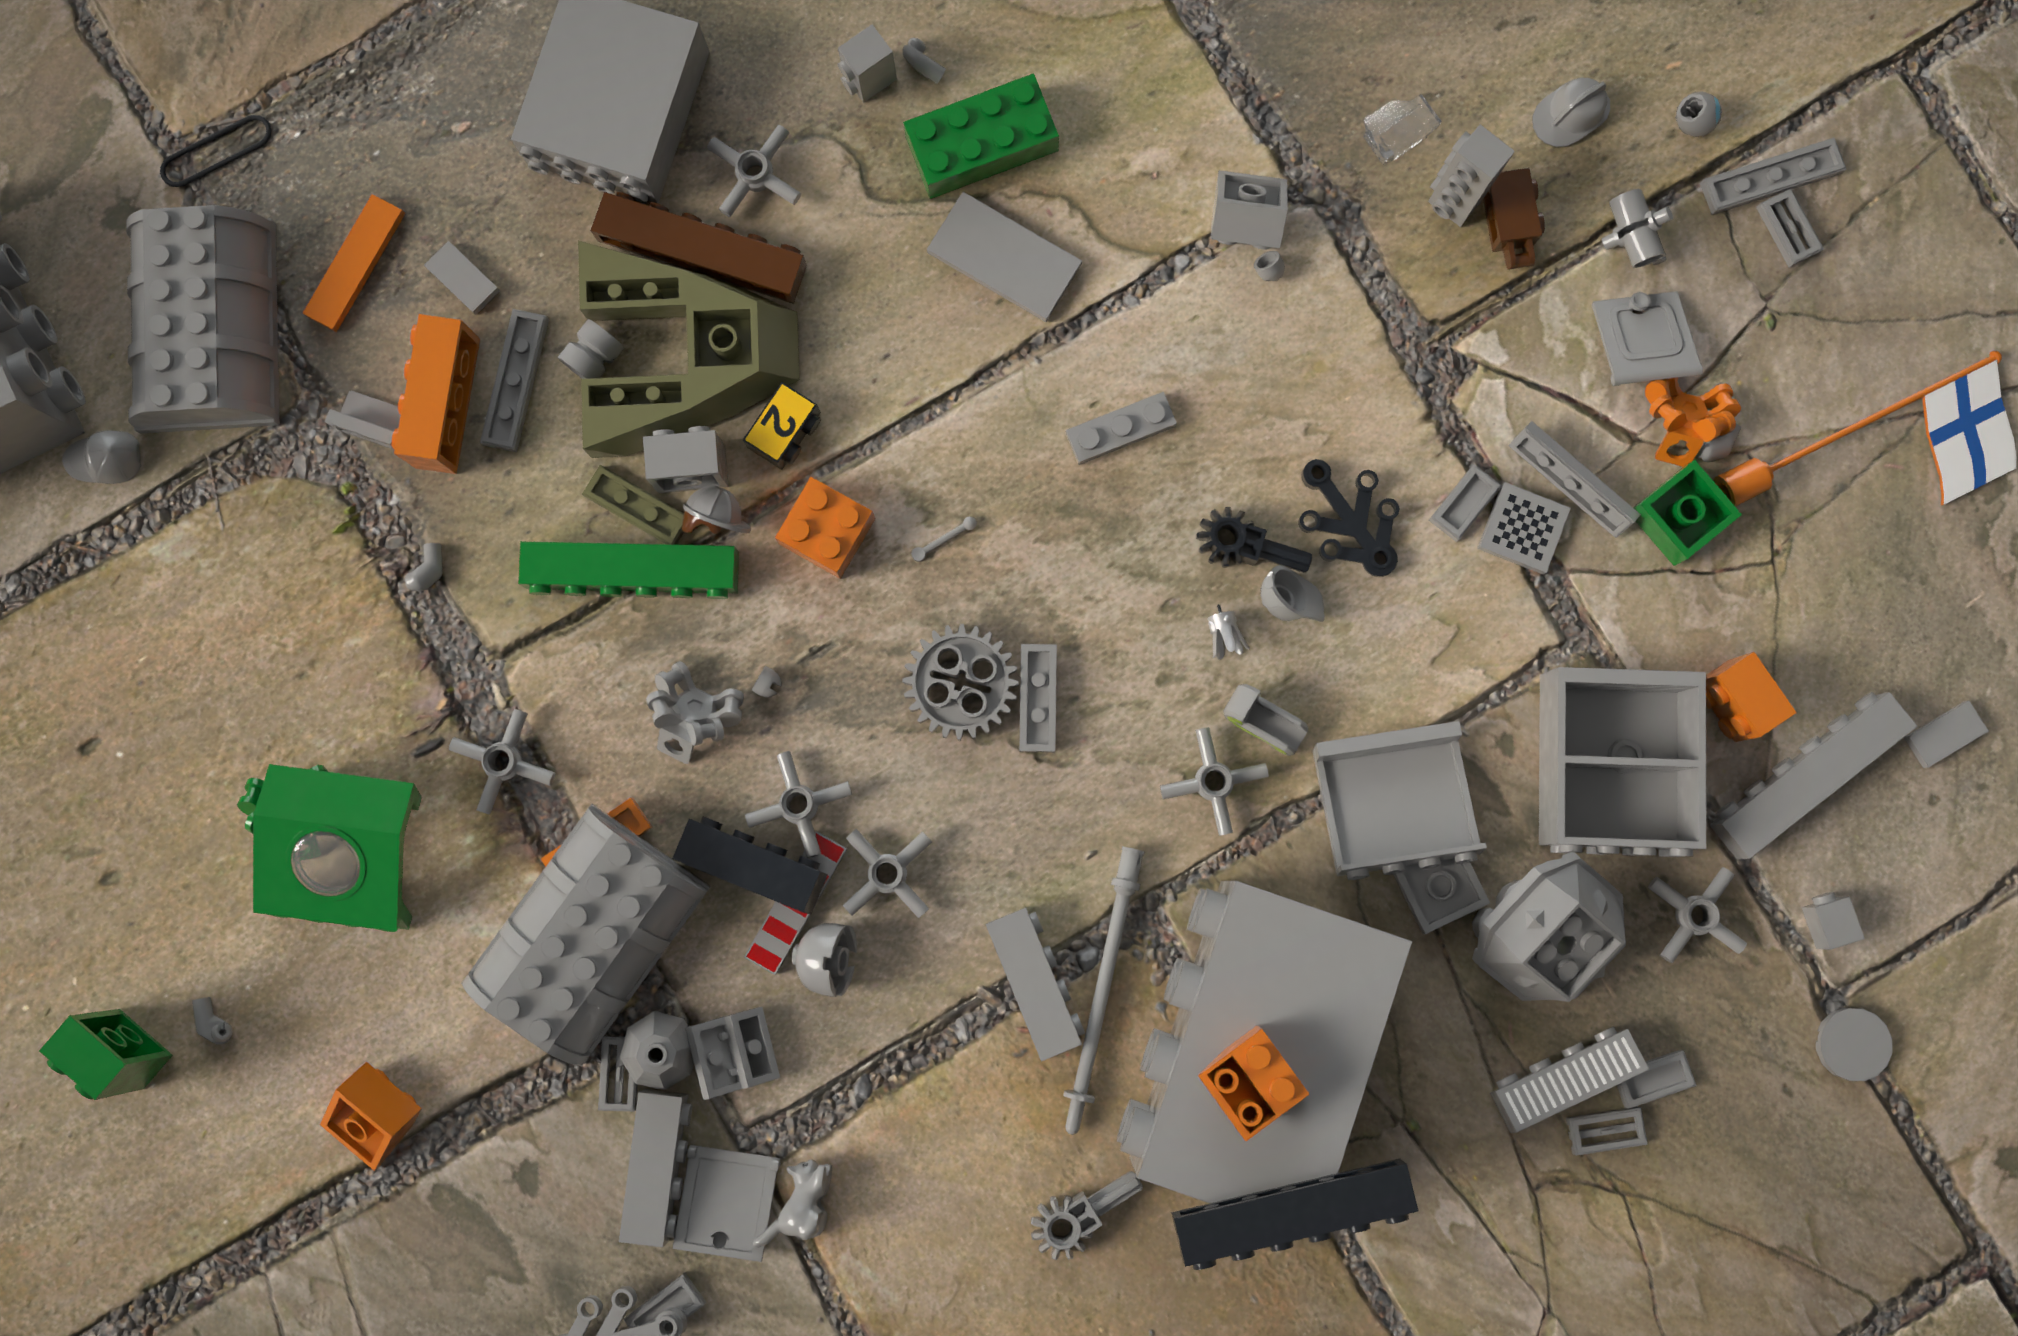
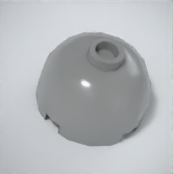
[792,923,857,997]

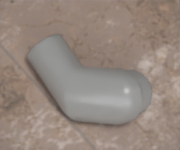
[903,37,946,84]

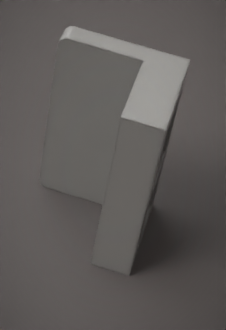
[325,390,401,450]

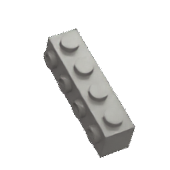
[1428,124,1515,227]

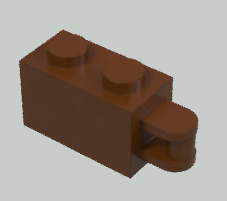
[1483,168,1545,270]

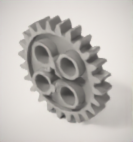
[902,624,1019,741]

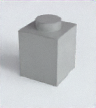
[1801,892,1865,950]

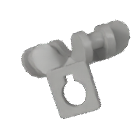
[646,661,744,764]

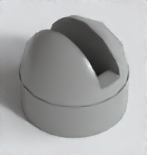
[1254,251,1285,281]
[751,666,782,697]

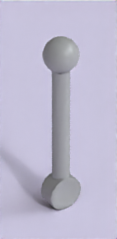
[911,516,977,562]

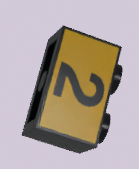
[743,382,821,470]

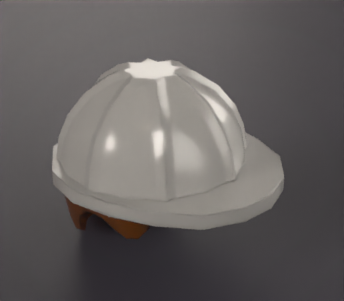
[682,486,751,534]

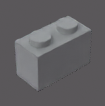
[837,24,897,103]

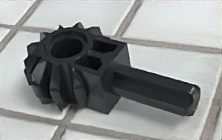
[1196,507,1312,573]

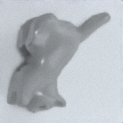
[752,1159,832,1248]

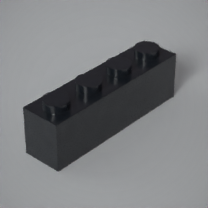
[672,816,828,915]

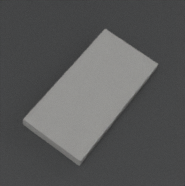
[927,192,1082,322]

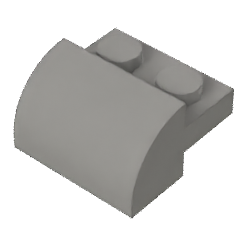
[685,1007,780,1100]

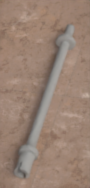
[1063,846,1145,1135]

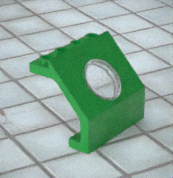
[253,764,422,932]

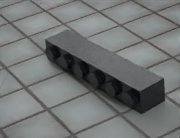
[1171,1158,1419,1270]

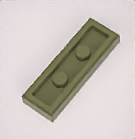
[582,465,684,545]

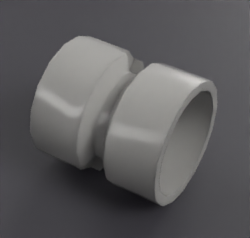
[557,319,624,379]

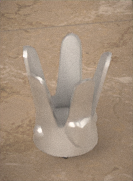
[1207,604,1249,660]

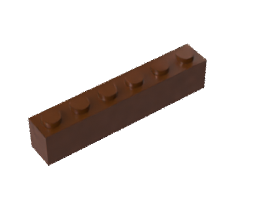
[590,192,807,304]

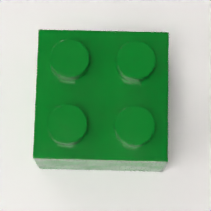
[1633,460,1742,566]

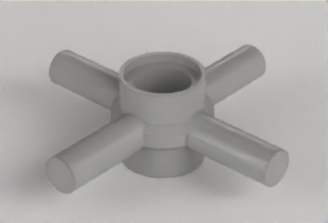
[707,125,801,217]
[449,708,555,815]
[1160,727,1269,836]
[745,751,852,858]
[843,829,932,918]
[1648,867,1747,963]

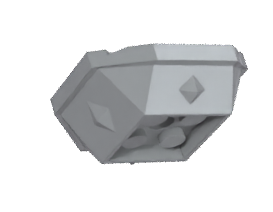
[1472,851,1626,1002]

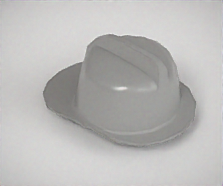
[1532,78,1610,147]

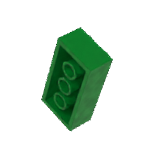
[903,73,1059,199]

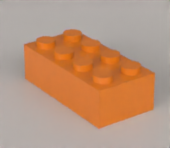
[392,314,480,474]

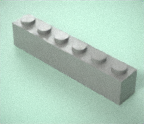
[1710,692,1917,859]

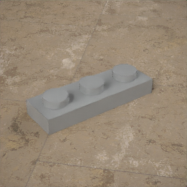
[1066,392,1177,465]
[1019,644,1057,753]

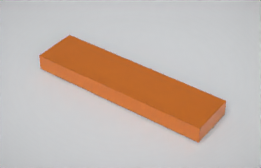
[302,194,406,333]

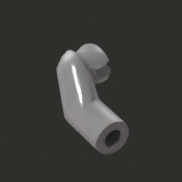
[1695,424,1741,462]
[405,543,443,592]
[192,997,233,1044]

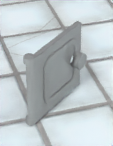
[1592,291,1703,386]
[672,1145,781,1262]

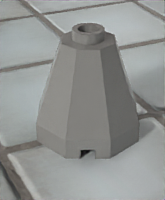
[620,1011,694,1090]

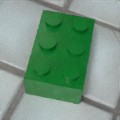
[39,1009,173,1100]

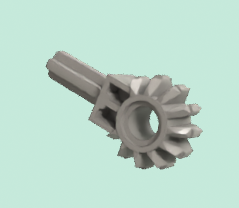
[1031,1171,1143,1260]

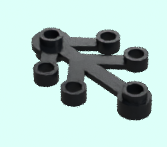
[1298,459,1400,577]

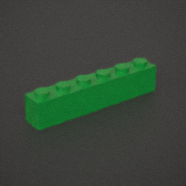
[518,541,739,599]

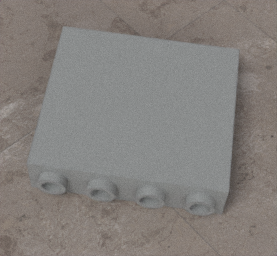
[1312,721,1487,880]

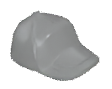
[62,430,141,484]
[1260,565,1325,622]

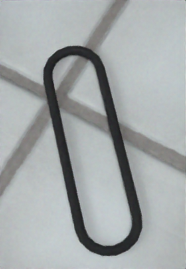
[160,115,272,187]

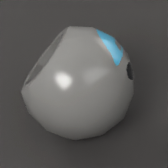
[1675,91,1722,137]

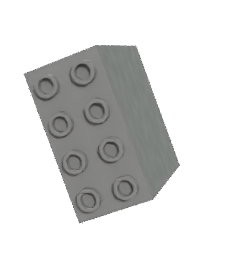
[511,0,710,204]
[1539,667,1706,857]

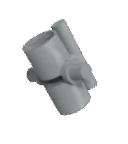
[1602,189,1673,268]

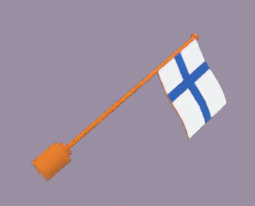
[1714,351,2016,507]

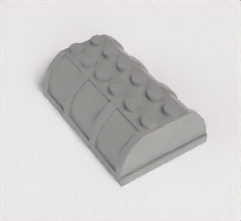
[126,205,280,434]
[461,804,711,1067]

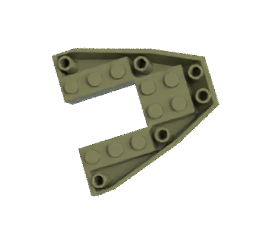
[578,241,800,458]

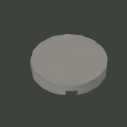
[1816,1008,1893,1081]

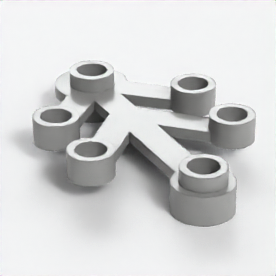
[559,1286,687,1336]

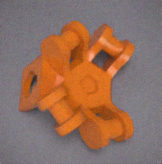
[1645,378,1741,467]

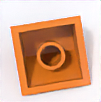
[320,1062,422,1171]

